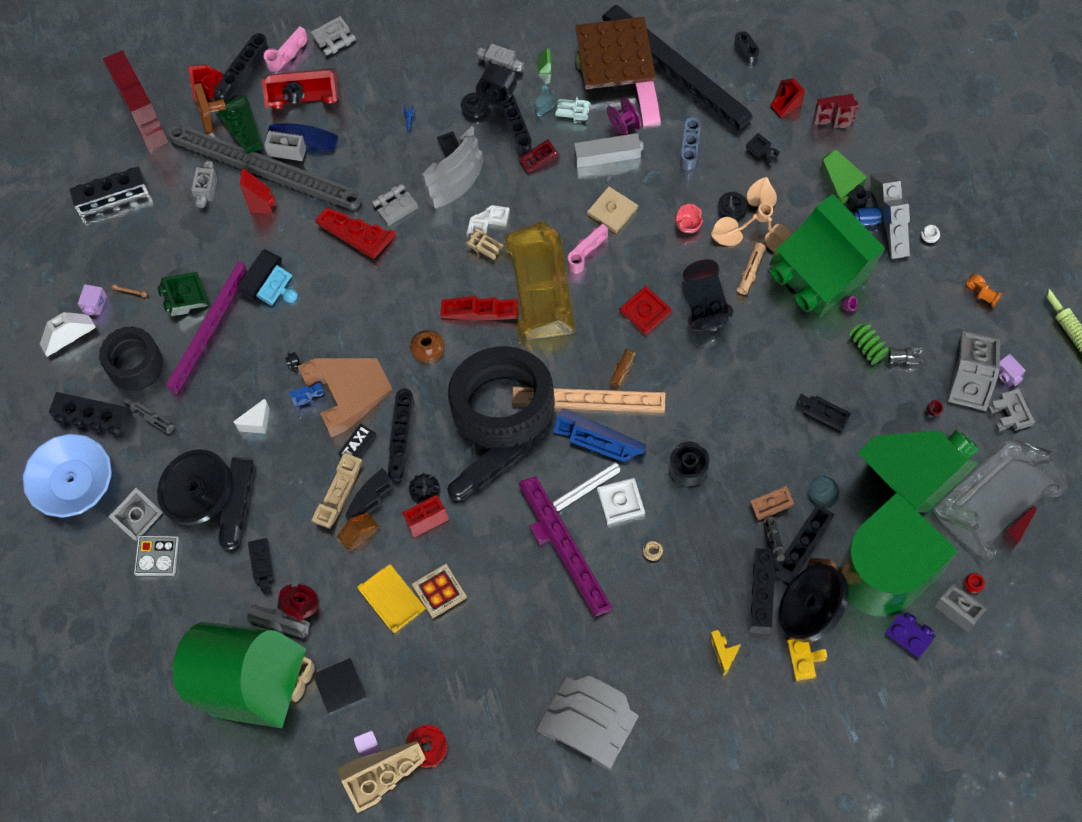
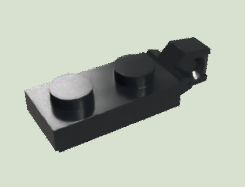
[796,394,851,431]
[248,538,274,594]

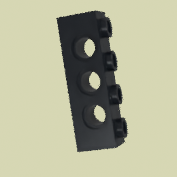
[69,166,149,215]
[49,392,133,435]
[775,504,835,584]
[749,548,776,634]

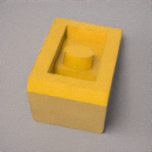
[710,630,741,675]

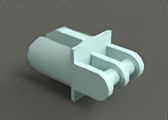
[555,97,590,122]

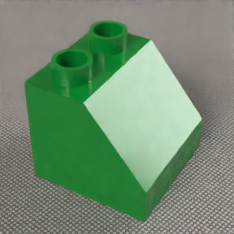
[857,430,980,513]

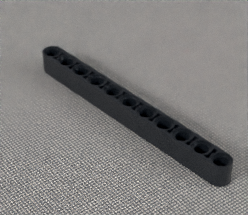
[602,5,753,131]

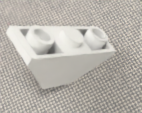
[40,312,96,356]

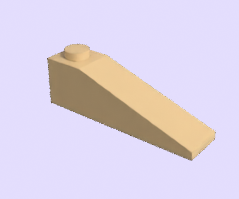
[337,741,426,813]

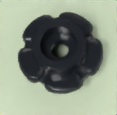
[285,352,301,370]

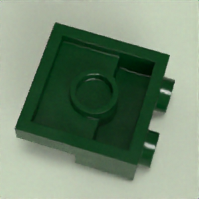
[158,272,209,316]

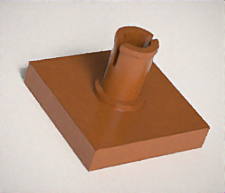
[194,83,226,134]

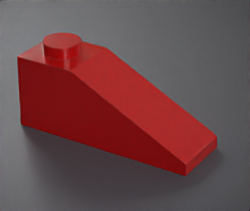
[240,169,276,213]

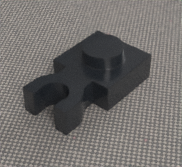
[746,133,780,164]

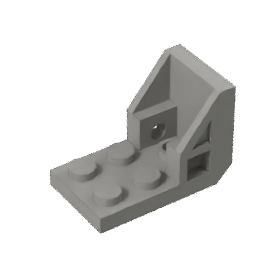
[948,331,1000,411]

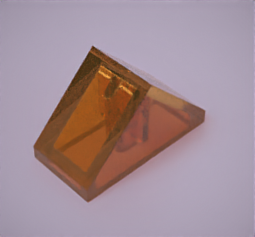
[337,513,380,552]

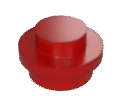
[964,573,985,593]

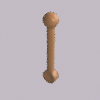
[111,284,148,297]

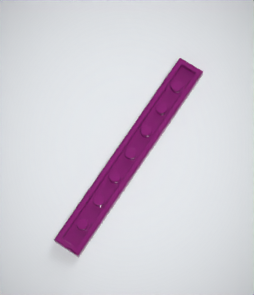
[166,261,247,395]
[518,476,613,617]

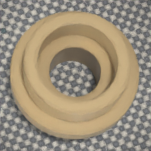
[643,541,663,561]

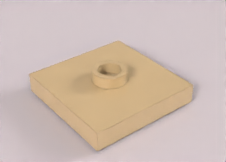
[587,187,638,234]

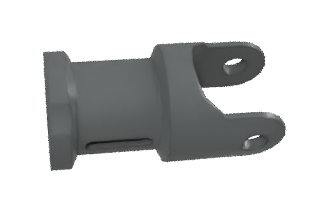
[888,347,924,365]

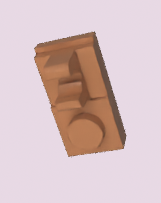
[750,486,794,520]

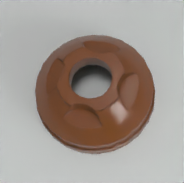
[410,330,444,363]

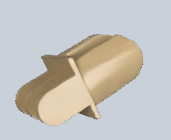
[465,228,504,260]

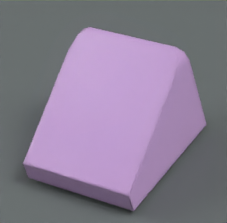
[353,731,381,757]

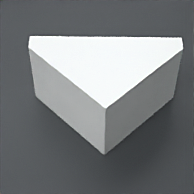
[234,399,270,434]

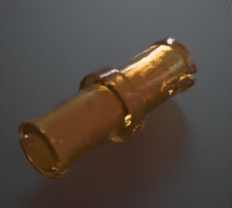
[609,349,636,388]

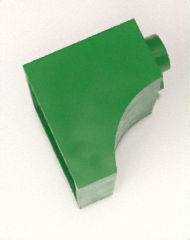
[769,194,885,317]

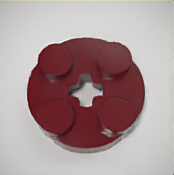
[277,584,319,621]

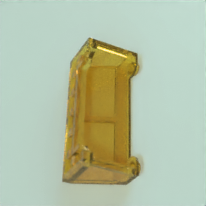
[504,221,576,340]

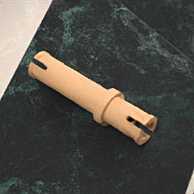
[737,243,766,295]

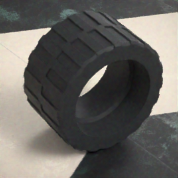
[99,326,163,390]

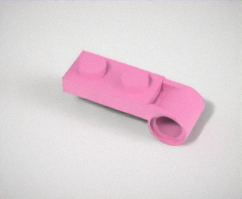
[263,26,308,72]
[568,224,608,274]

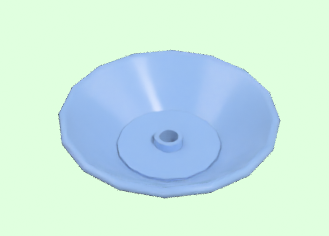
[22,434,112,518]

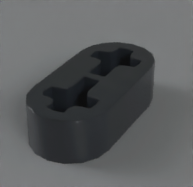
[734,31,759,62]

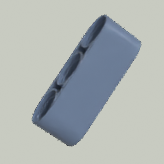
[680,117,701,171]

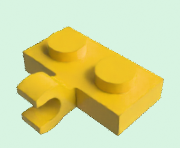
[787,639,827,682]

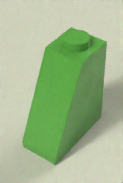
[821,149,867,204]

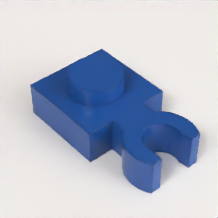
[289,383,325,406]

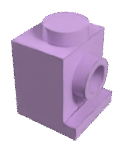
[998,354,1026,387]

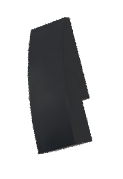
[345,468,393,525]

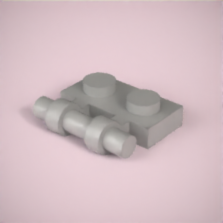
[311,16,356,56]
[371,183,418,226]

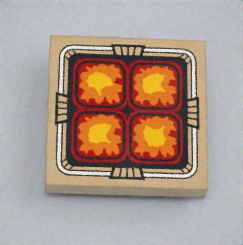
[412,564,467,619]

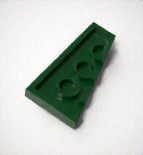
[216,95,264,154]

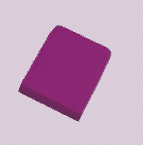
[529,522,550,546]

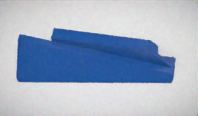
[553,409,647,462]

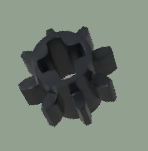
[282,82,305,104]

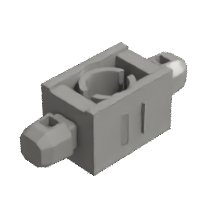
[476,44,524,71]
[191,161,218,208]

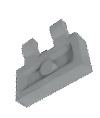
[988,389,1035,431]

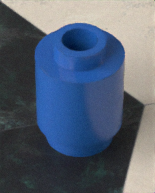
[853,207,882,226]

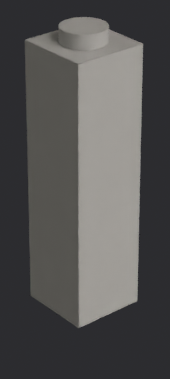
[574,133,644,168]

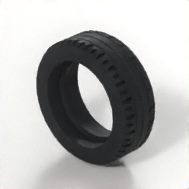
[448,346,555,448]

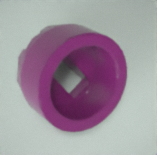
[841,296,858,311]

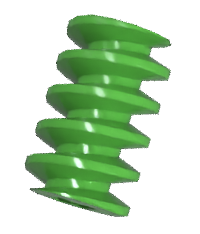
[849,323,890,365]

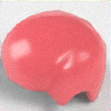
[675,203,703,233]

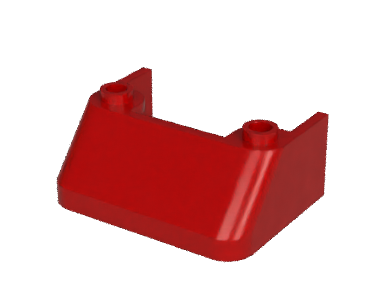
[262,68,339,109]

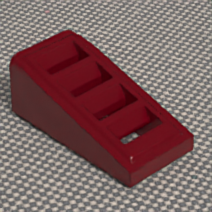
[519,139,560,173]
[1003,506,1037,547]

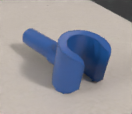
[403,105,415,131]

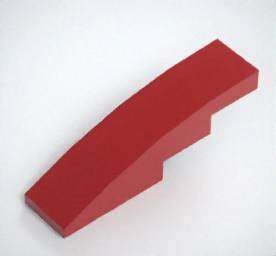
[440,296,519,320]

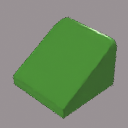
[537,48,551,74]

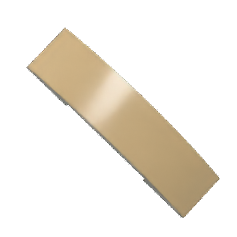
[311,453,362,529]

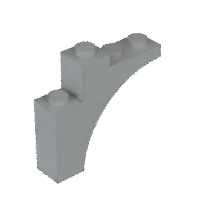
[870,172,910,259]

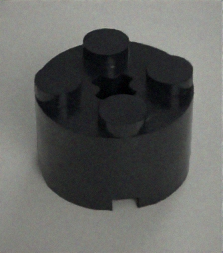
[476,63,517,107]
[669,441,709,486]

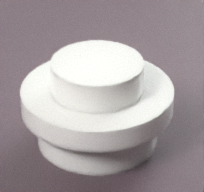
[921,225,940,243]

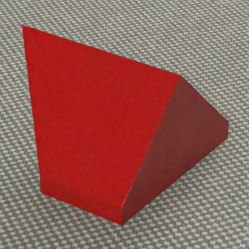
[188,64,223,101]
[770,78,805,117]

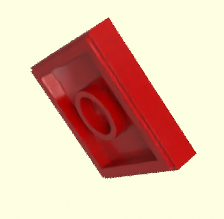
[619,286,672,335]

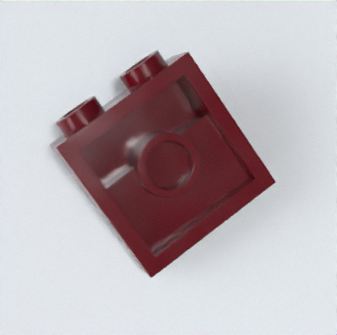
[813,94,859,128]

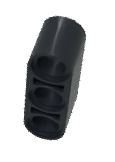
[237,249,282,301]

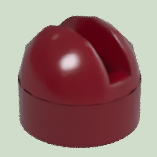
[926,400,944,417]

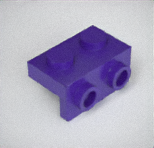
[886,611,936,658]

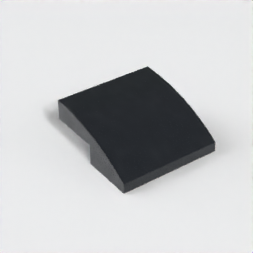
[313,658,366,714]

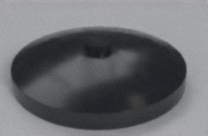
[157,449,232,525]
[779,564,849,643]

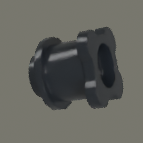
[849,185,872,209]

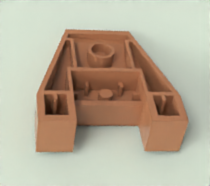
[297,358,392,438]

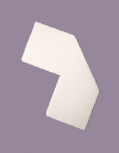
[467,205,510,239]

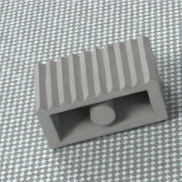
[265,131,306,161]

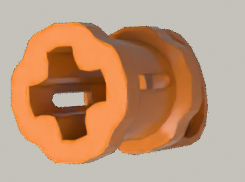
[966,274,1003,308]

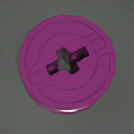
[607,98,642,136]

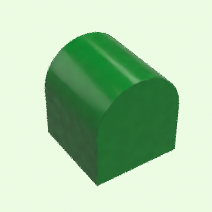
[840,493,958,617]
[173,622,306,728]

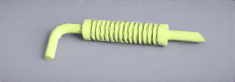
[1046,288,1082,355]

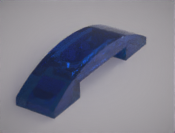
[265,123,338,152]

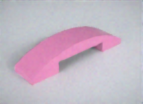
[635,81,661,126]

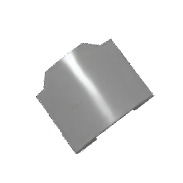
[422,126,483,208]
[537,676,639,771]

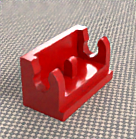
[402,495,449,538]

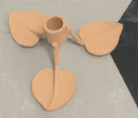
[711,177,792,252]

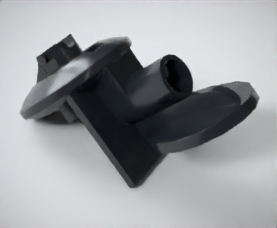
[682,259,734,332]

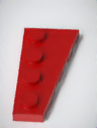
[315,208,396,259]

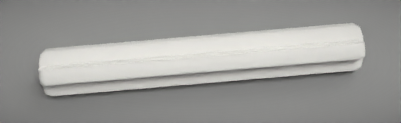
[552,462,620,511]

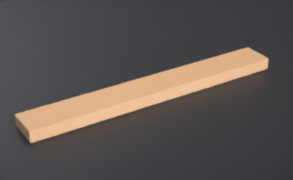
[512,387,665,413]

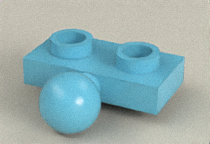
[256,265,298,306]

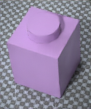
[78,284,107,315]

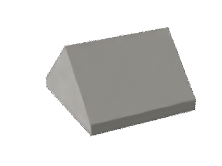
[108,487,163,542]
[935,584,986,633]

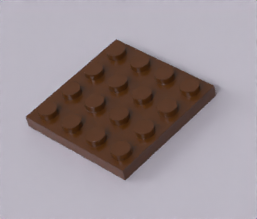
[575,17,656,89]

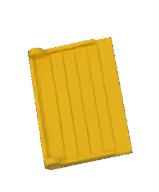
[357,564,426,633]

